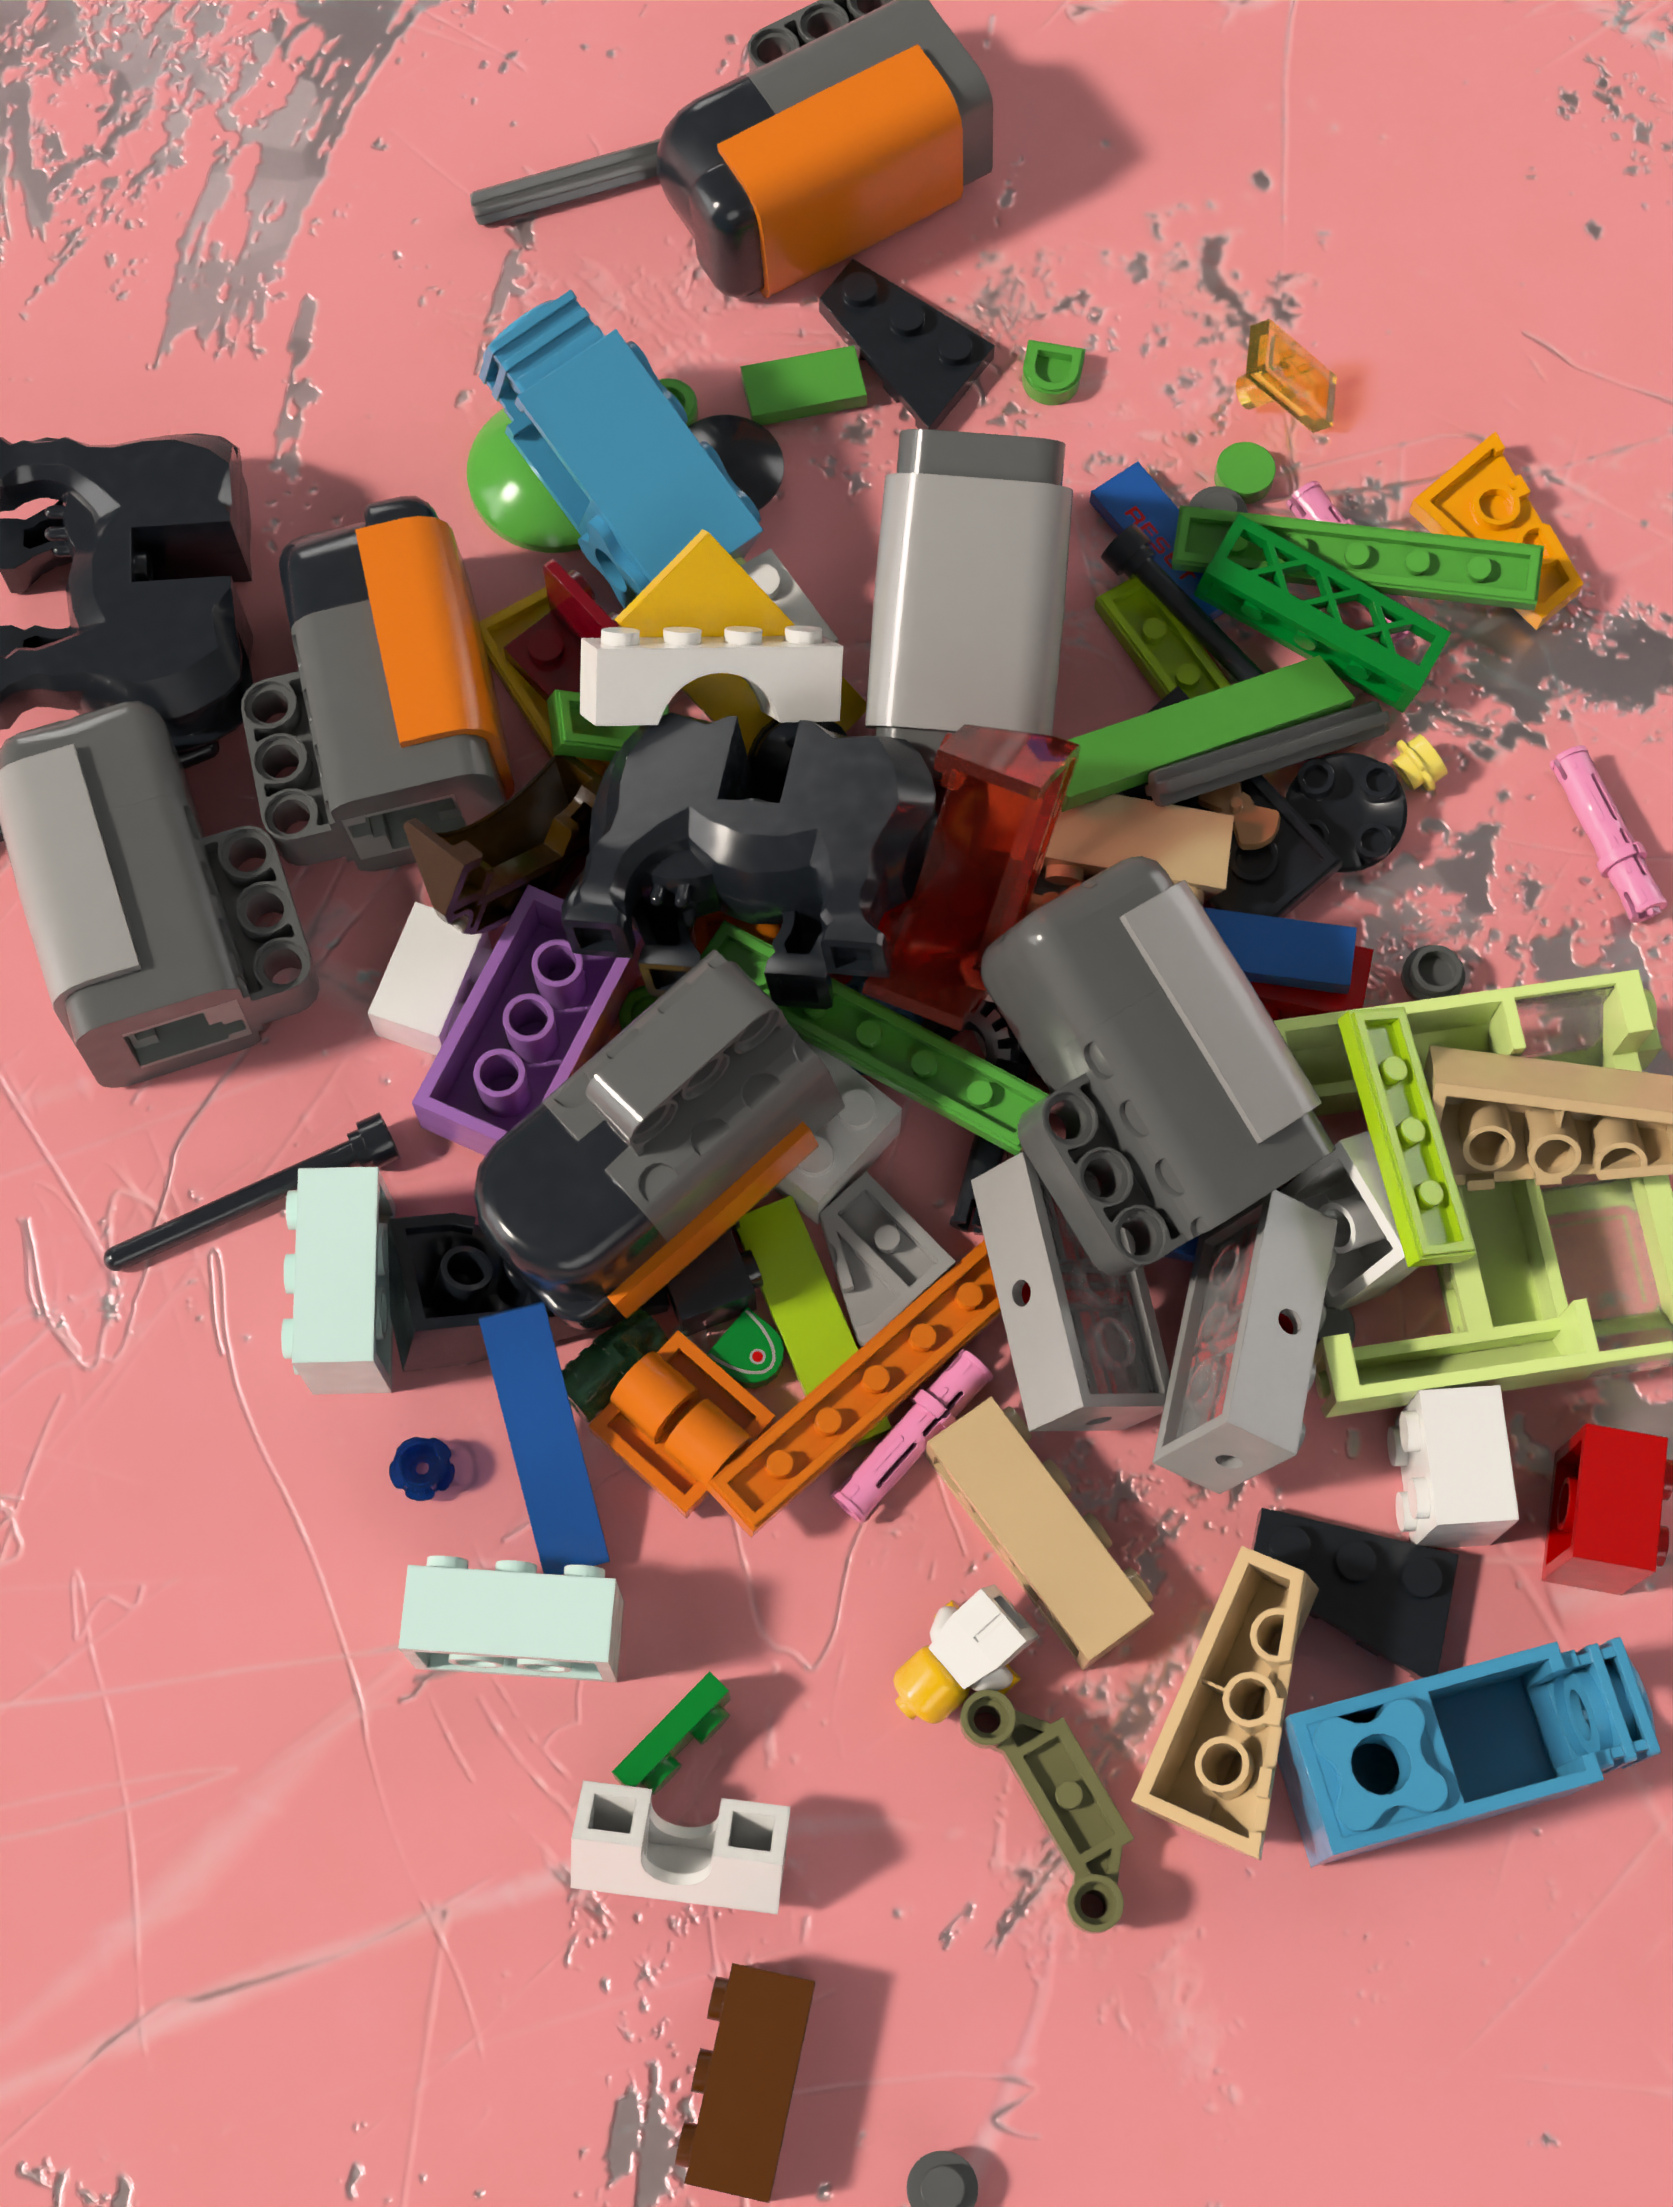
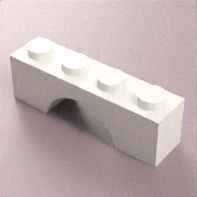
[580,626,843,726]

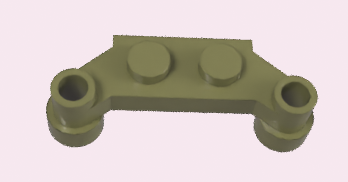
[959,1689,1134,1934]

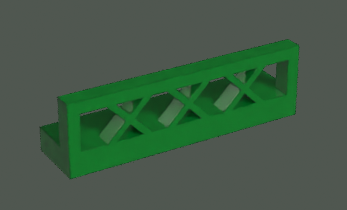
[1193,513,1451,713]

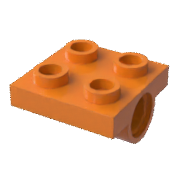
[588,1330,776,1518]

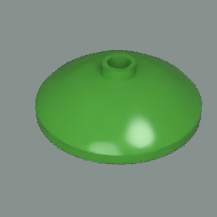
[467,408,581,553]

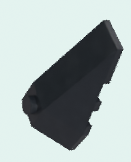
[387,1213,670,1372]

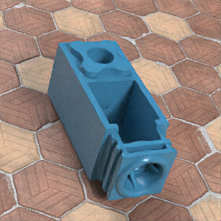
[479,290,763,609]
[1277,1637,1661,1867]

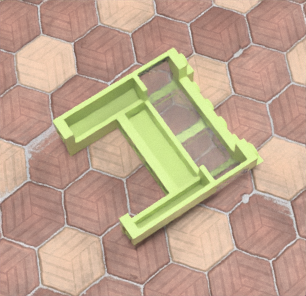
[1274,969,1673,1418]

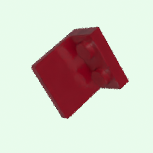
[503,558,621,702]

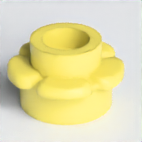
[1392,734,1448,791]

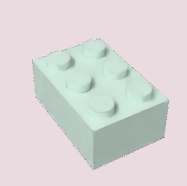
[281,1167,396,1395]
[398,1556,624,1683]

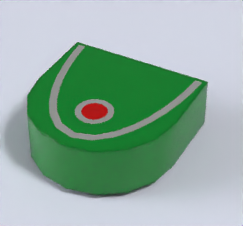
[706,1307,784,1389]

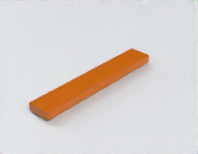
[706,1239,1002,1537]

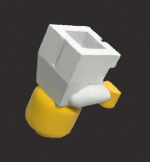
[893,1584,1039,1724]

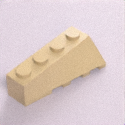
[1424,1045,1673,1191]
[1131,1546,1319,1861]

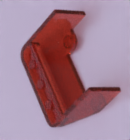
[862,724,1081,1031]

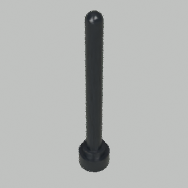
[1101,524,1265,682]
[103,1112,401,1271]

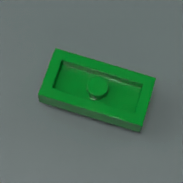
[612,1671,731,1795]

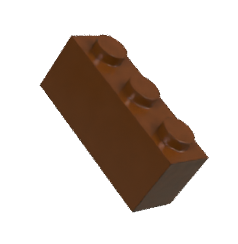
[675,1963,815,2203]

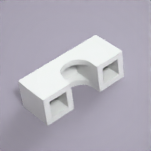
[571,1780,791,1914]

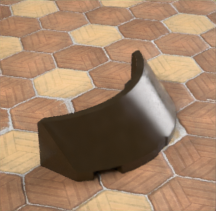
[403,755,602,935]

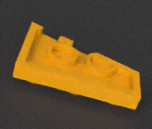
[1409,431,1584,630]

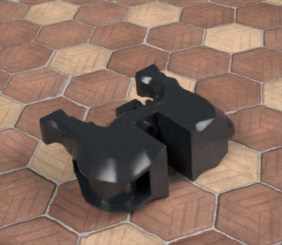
[0,433,253,753]
[561,712,944,1010]

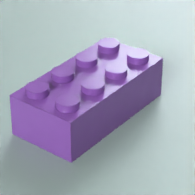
[412,884,644,1156]

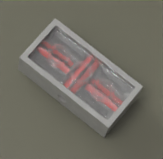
[971,1152,1170,1432]
[1152,1189,1338,1494]

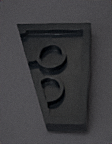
[819,258,995,430]
[1251,1508,1459,1680]

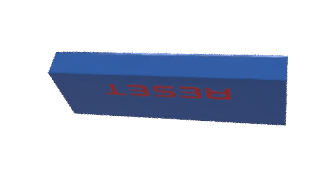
[1089,461,1224,620]

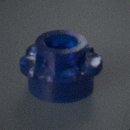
[389,1437,455,1501]

